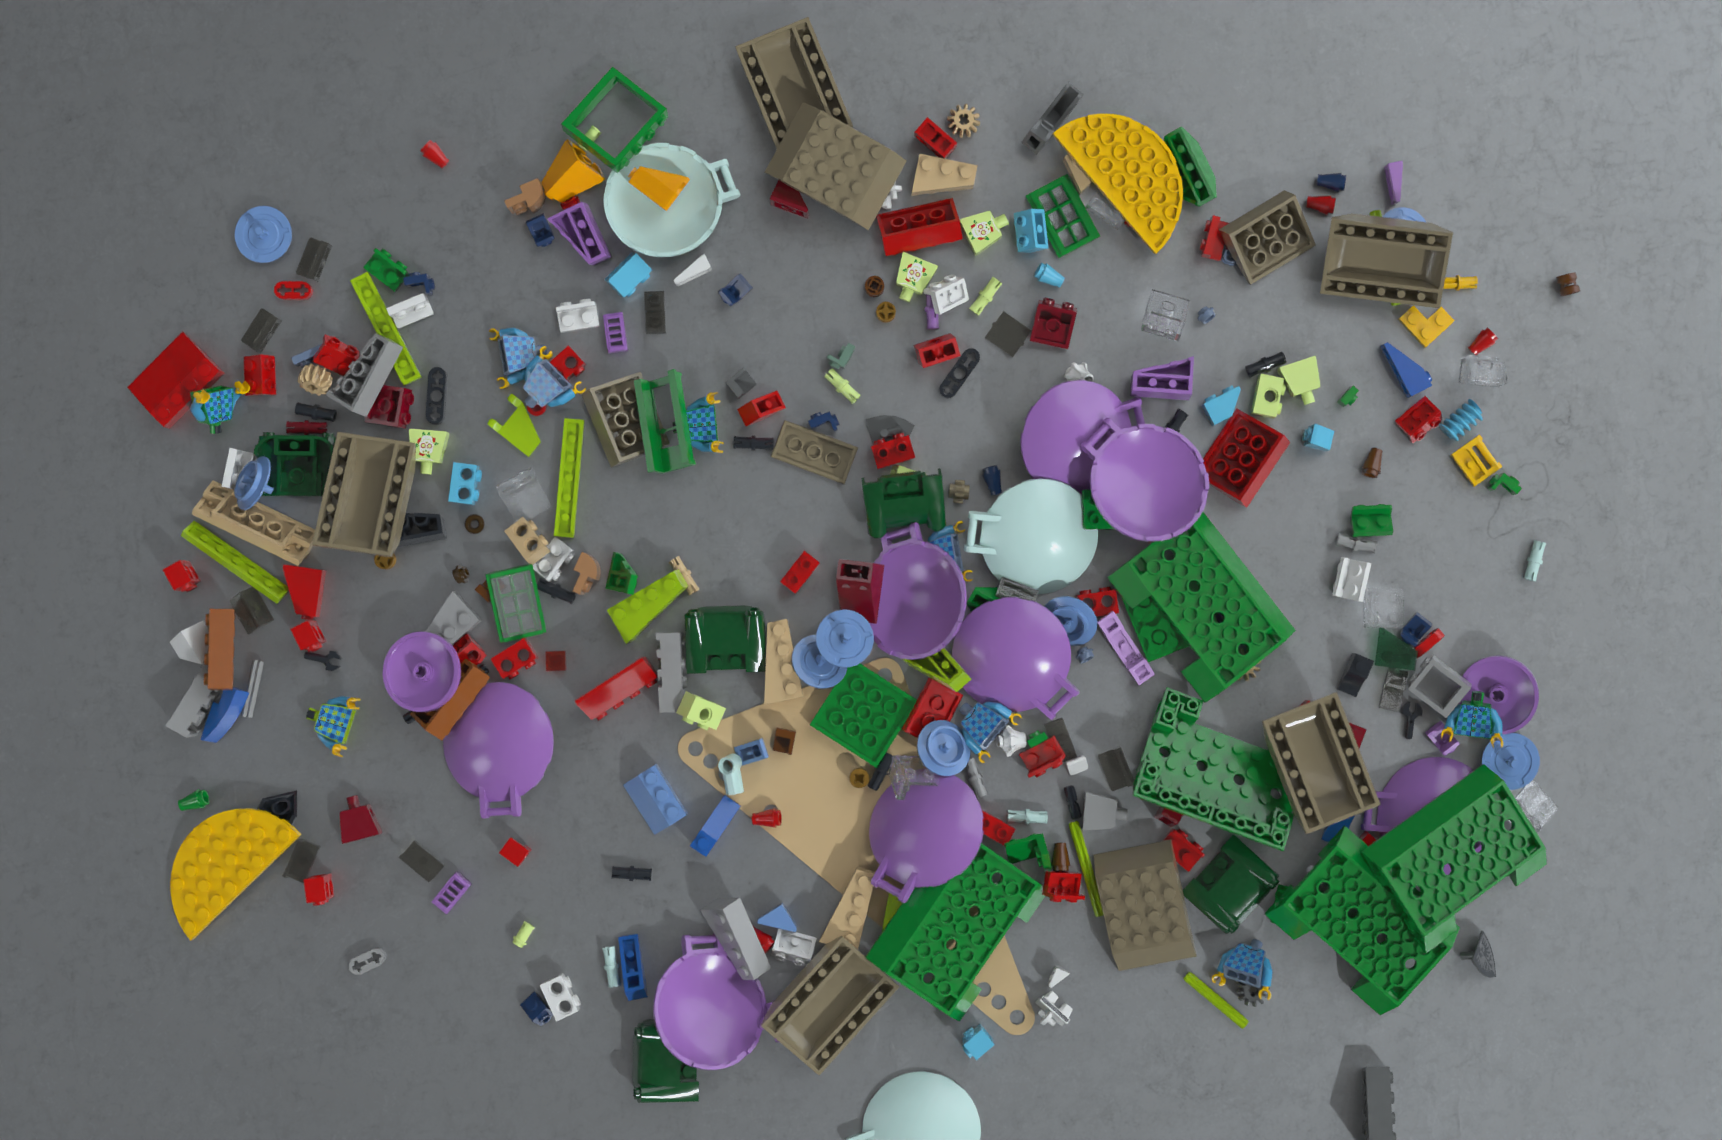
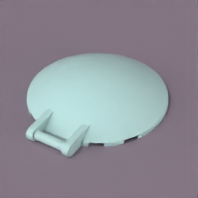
[604,143,741,257]
[963,478,1098,594]
[844,1071,981,1140]

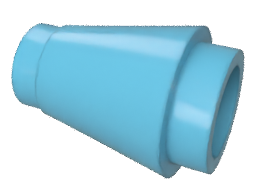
[1034,263,1065,288]

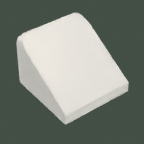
[1065,755,1088,775]
[1047,966,1070,988]

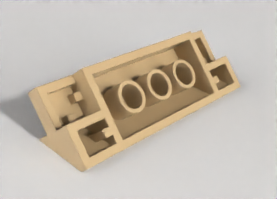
[192,480,315,566]

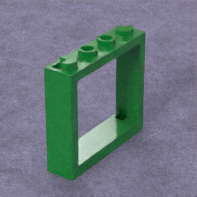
[561,67,668,173]

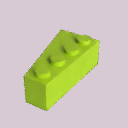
[607,569,689,644]

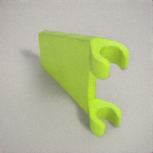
[487,394,541,457]

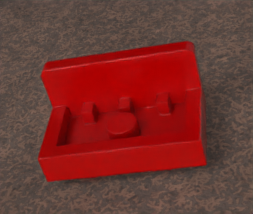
[1199,215,1229,261]
[313,334,360,377]
[243,354,276,396]
[1042,871,1085,903]

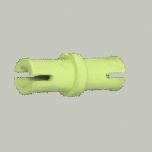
[969,277,1002,316]
[824,368,861,404]

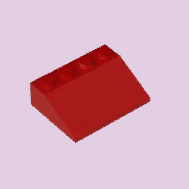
[127,331,225,429]
[1203,408,1290,508]
[574,657,658,721]

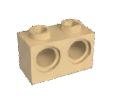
[504,517,550,565]

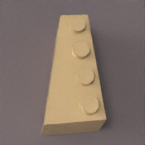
[764,619,804,705]
[819,867,876,950]

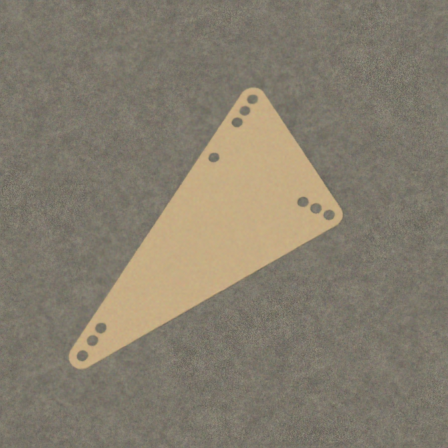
[678,658,1035,1035]

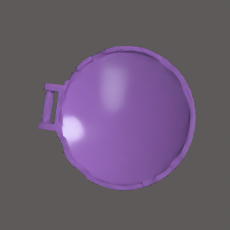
[1020,380,1145,495]
[1080,418,1209,542]
[869,522,967,660]
[952,597,1080,720]
[443,682,554,819]
[1361,757,1481,875]
[869,770,984,903]
[653,933,767,1070]

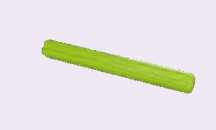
[1069,821,1104,917]

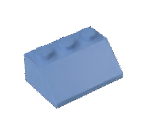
[623,764,688,835]

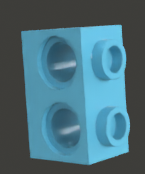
[448,462,482,505]

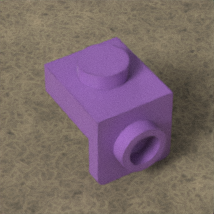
[1425,720,1460,756]

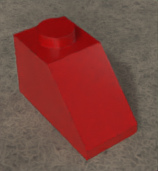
[737,391,786,427]

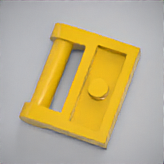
[1450,434,1503,487]

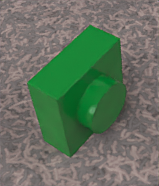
[1337,385,1359,407]
[1027,730,1048,748]

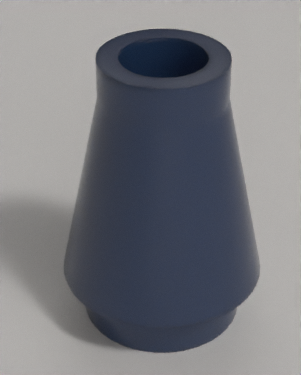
[1317,173,1346,192]
[981,465,1002,495]

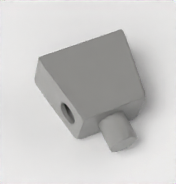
[1081,792,1128,831]

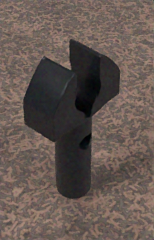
[304,651,342,671]
[1401,701,1423,739]

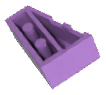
[548,202,612,266]
[1130,356,1194,400]

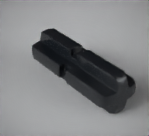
[1064,785,1082,820]

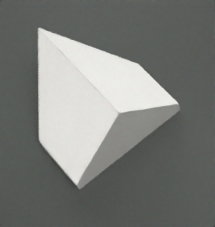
[170,621,209,664]

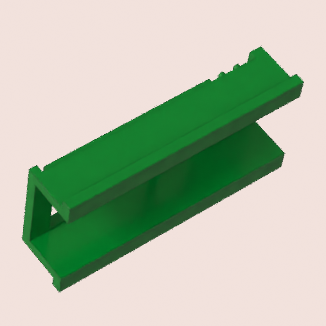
[634,369,696,474]

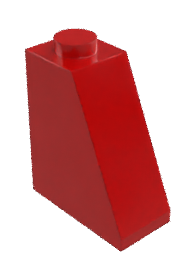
[283,564,326,620]

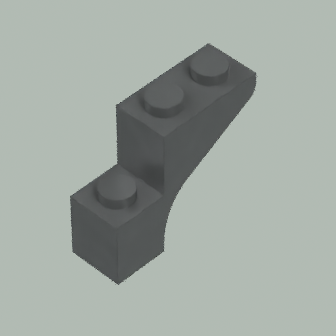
[1021,82,1084,155]

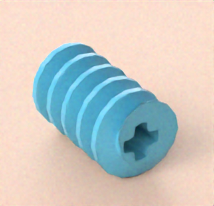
[1439,399,1483,441]

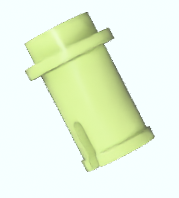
[577,125,602,151]
[512,921,535,948]

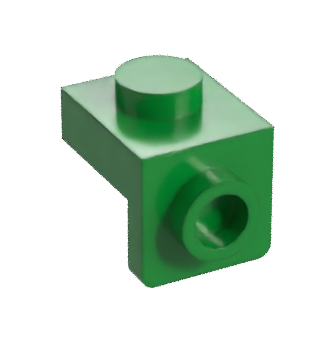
[1487,473,1522,495]

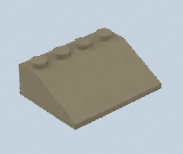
[1219,190,1316,285]
[582,372,670,467]

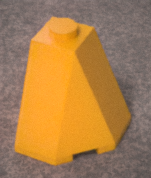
[541,139,605,203]
[628,166,690,211]

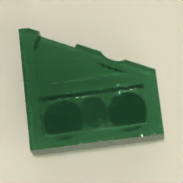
[1375,628,1418,671]

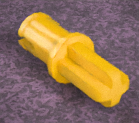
[1443,275,1478,291]

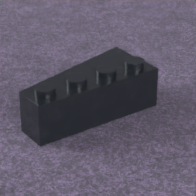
[398,513,447,547]

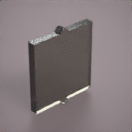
[985,311,1032,357]

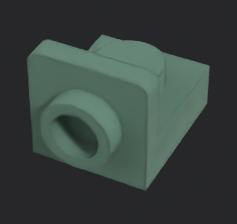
[826,343,856,370]

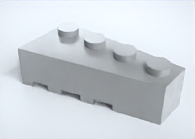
[326,333,403,417]
[425,591,482,646]
[656,633,687,713]
[166,661,235,738]
[700,898,771,980]

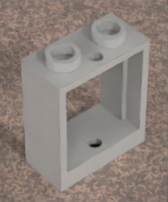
[1407,655,1472,718]

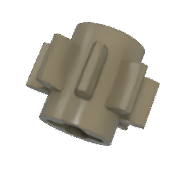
[948,480,970,504]

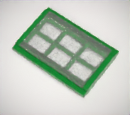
[1026,174,1100,259]
[485,564,547,643]

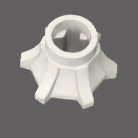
[1064,362,1094,382]
[996,725,1027,757]

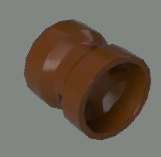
[1556,272,1580,296]
[865,276,884,298]

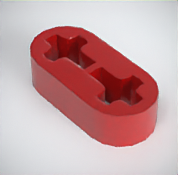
[274,281,313,300]
[1410,627,1445,659]

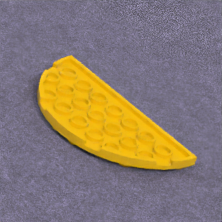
[1052,114,1183,254]
[170,808,302,941]

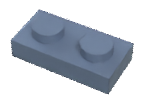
[291,343,323,368]

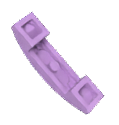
[1097,611,1155,685]

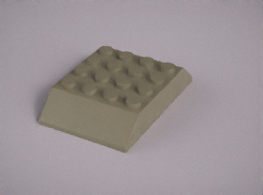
[735,17,853,149]
[765,102,907,230]
[1320,213,1453,308]
[312,432,416,557]
[1262,692,1381,834]
[1094,839,1197,971]
[761,936,899,1076]

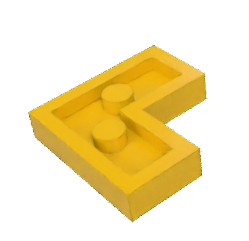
[1398,305,1455,348]

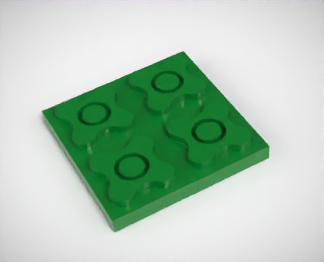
[1121,581,1218,663]
[810,664,917,767]

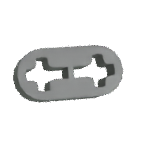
[349,948,386,975]

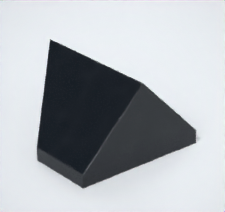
[257,790,297,825]

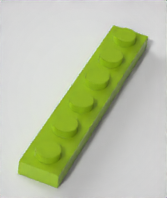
[350,272,422,386]
[554,418,585,538]
[181,520,289,604]

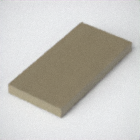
[771,420,858,485]

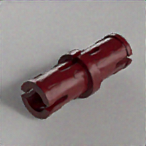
[286,420,328,436]

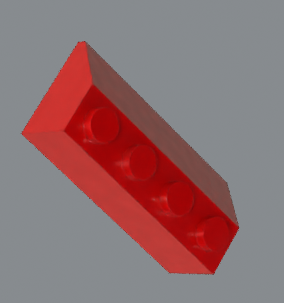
[876,198,963,256]

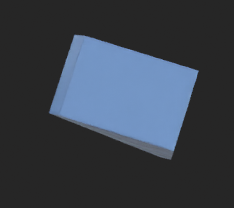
[734,738,769,766]
[757,903,797,932]

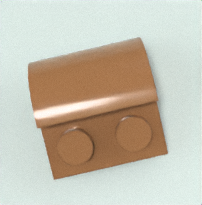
[504,178,546,215]
[573,552,601,595]

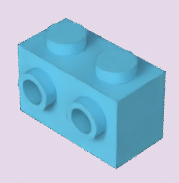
[1014,209,1049,253]
[604,252,652,298]
[962,1024,995,1060]

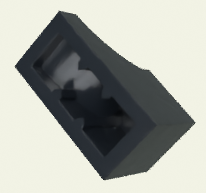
[1337,653,1374,697]

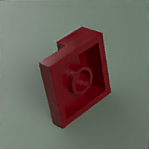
[1030,298,1077,349]
[364,385,414,429]

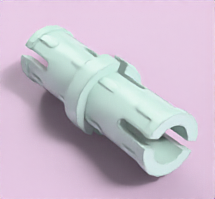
[1524,540,1546,582]
[1007,809,1048,825]
[602,946,621,988]

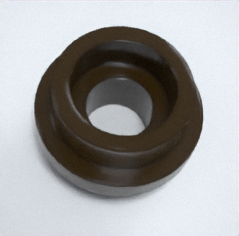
[465,514,485,534]
[452,564,470,584]

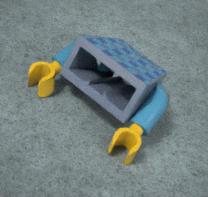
[489,328,547,389]
[523,346,586,408]
[927,521,973,582]
[959,702,1022,763]
[1211,939,1273,1001]

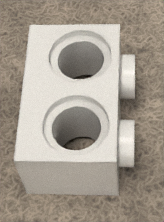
[539,973,581,1022]

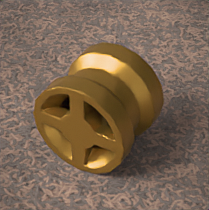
[876,301,896,323]
[374,553,396,570]
[849,768,869,788]

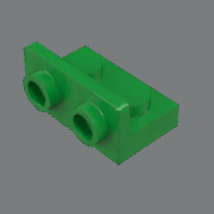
[363,248,409,293]
[1350,504,1394,537]

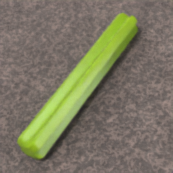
[1183,972,1249,1029]

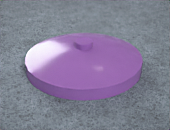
[383,632,461,712]
[1458,655,1539,735]

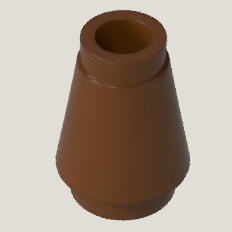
[1361,448,1383,478]
[1051,843,1071,872]

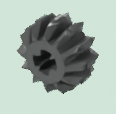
[1235,981,1270,1007]

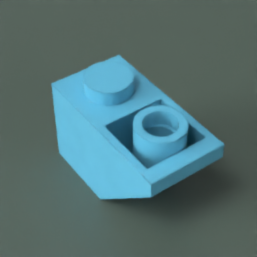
[1201,385,1241,426]
[1302,424,1334,451]

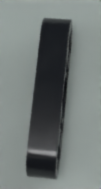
[939,348,980,399]
[426,367,447,425]

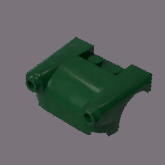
[254,432,336,497]
[861,468,946,538]
[684,605,766,674]
[1183,834,1280,934]
[632,1019,699,1103]

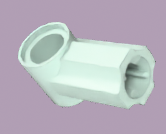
[718,753,744,795]

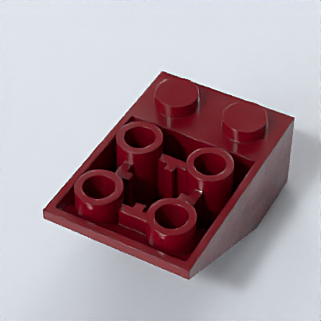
[836,559,884,624]

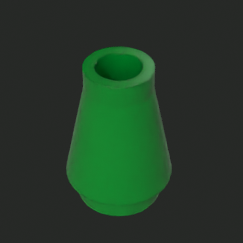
[178,789,210,811]

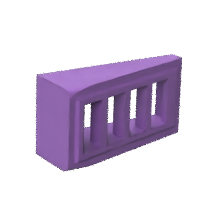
[1384,161,1403,205]
[603,312,628,354]
[432,871,472,915]

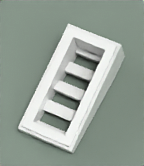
[674,254,712,287]

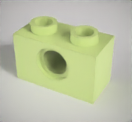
[1250,374,1286,419]
[676,691,726,730]

